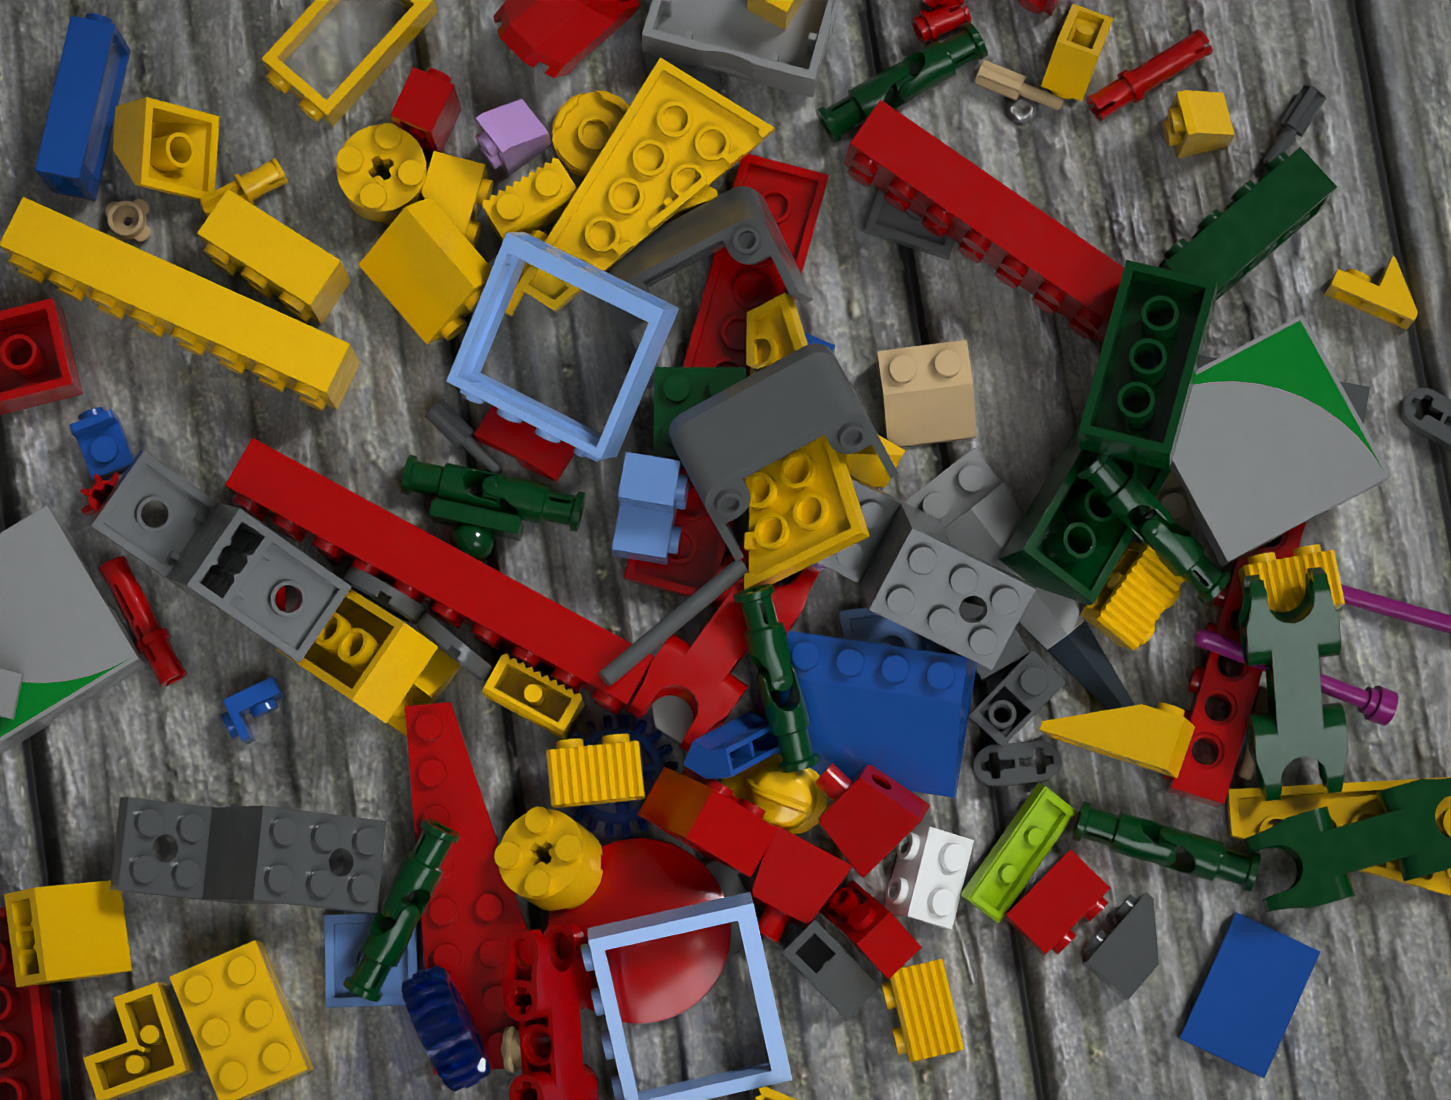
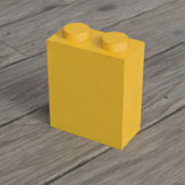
[358,197,492,344]
[4,880,132,987]

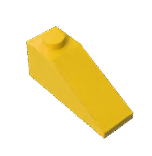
[1039,702,1195,778]

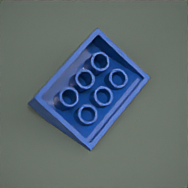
[777,631,977,798]

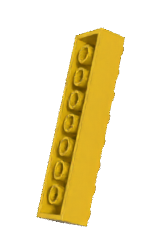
[0,197,361,411]

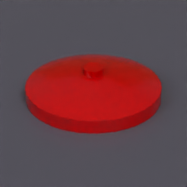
[548,838,732,1024]

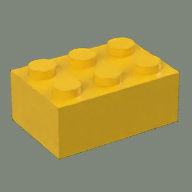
[197,189,351,325]
[276,589,438,723]
[169,940,315,1100]

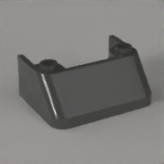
[606,186,813,381]
[669,343,898,561]

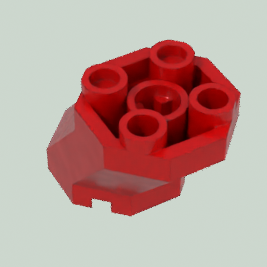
[493,0,641,78]

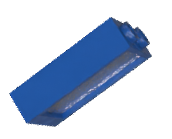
[35,13,131,201]

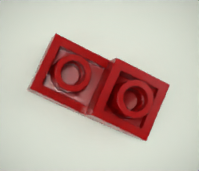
[474,405,575,482]

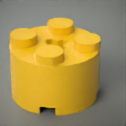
[336,123,429,224]
[494,806,603,911]

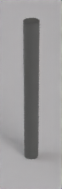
[598,560,748,687]

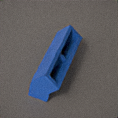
[683,711,780,779]

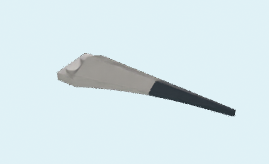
[904,448,1135,710]

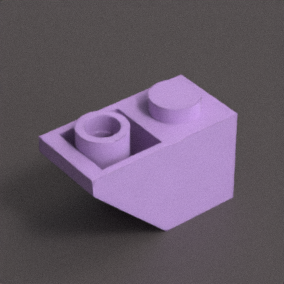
[475,99,551,176]

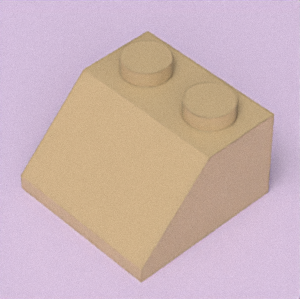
[875,340,977,448]

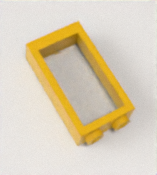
[261,0,438,127]

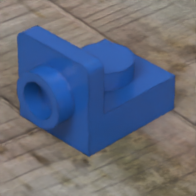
[69,407,134,481]
[221,676,286,744]

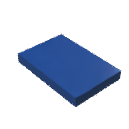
[1178,912,1320,1078]

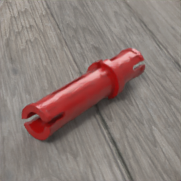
[1086,29,1213,121]
[99,556,187,687]

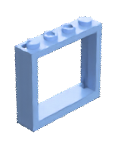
[446,232,679,462]
[581,892,792,1100]

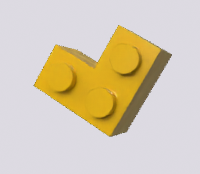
[83,982,195,1100]

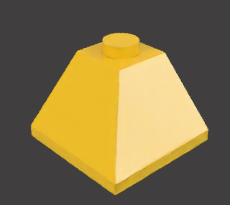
[113,97,220,201]

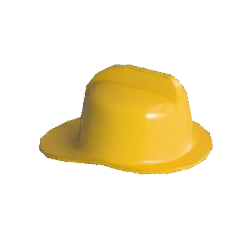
[721,753,828,835]

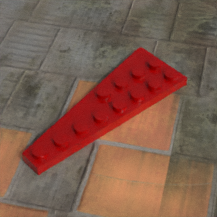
[405,702,533,1075]

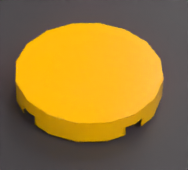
[552,91,629,178]

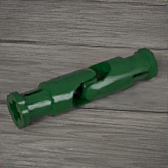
[816,22,988,144]
[1076,452,1232,604]
[401,455,586,532]
[733,584,821,773]
[1072,801,1261,892]
[343,818,461,1002]

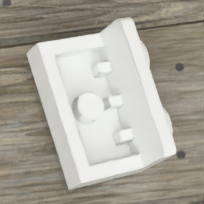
[884,825,974,929]

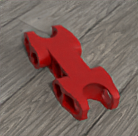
[629,544,820,752]
[502,923,599,1100]

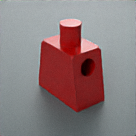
[813,763,930,878]
[751,825,852,944]

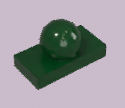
[429,498,524,561]

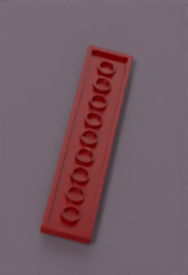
[623,154,829,598]

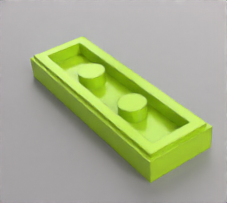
[960,783,1077,923]

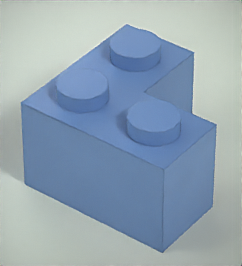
[612,452,690,565]

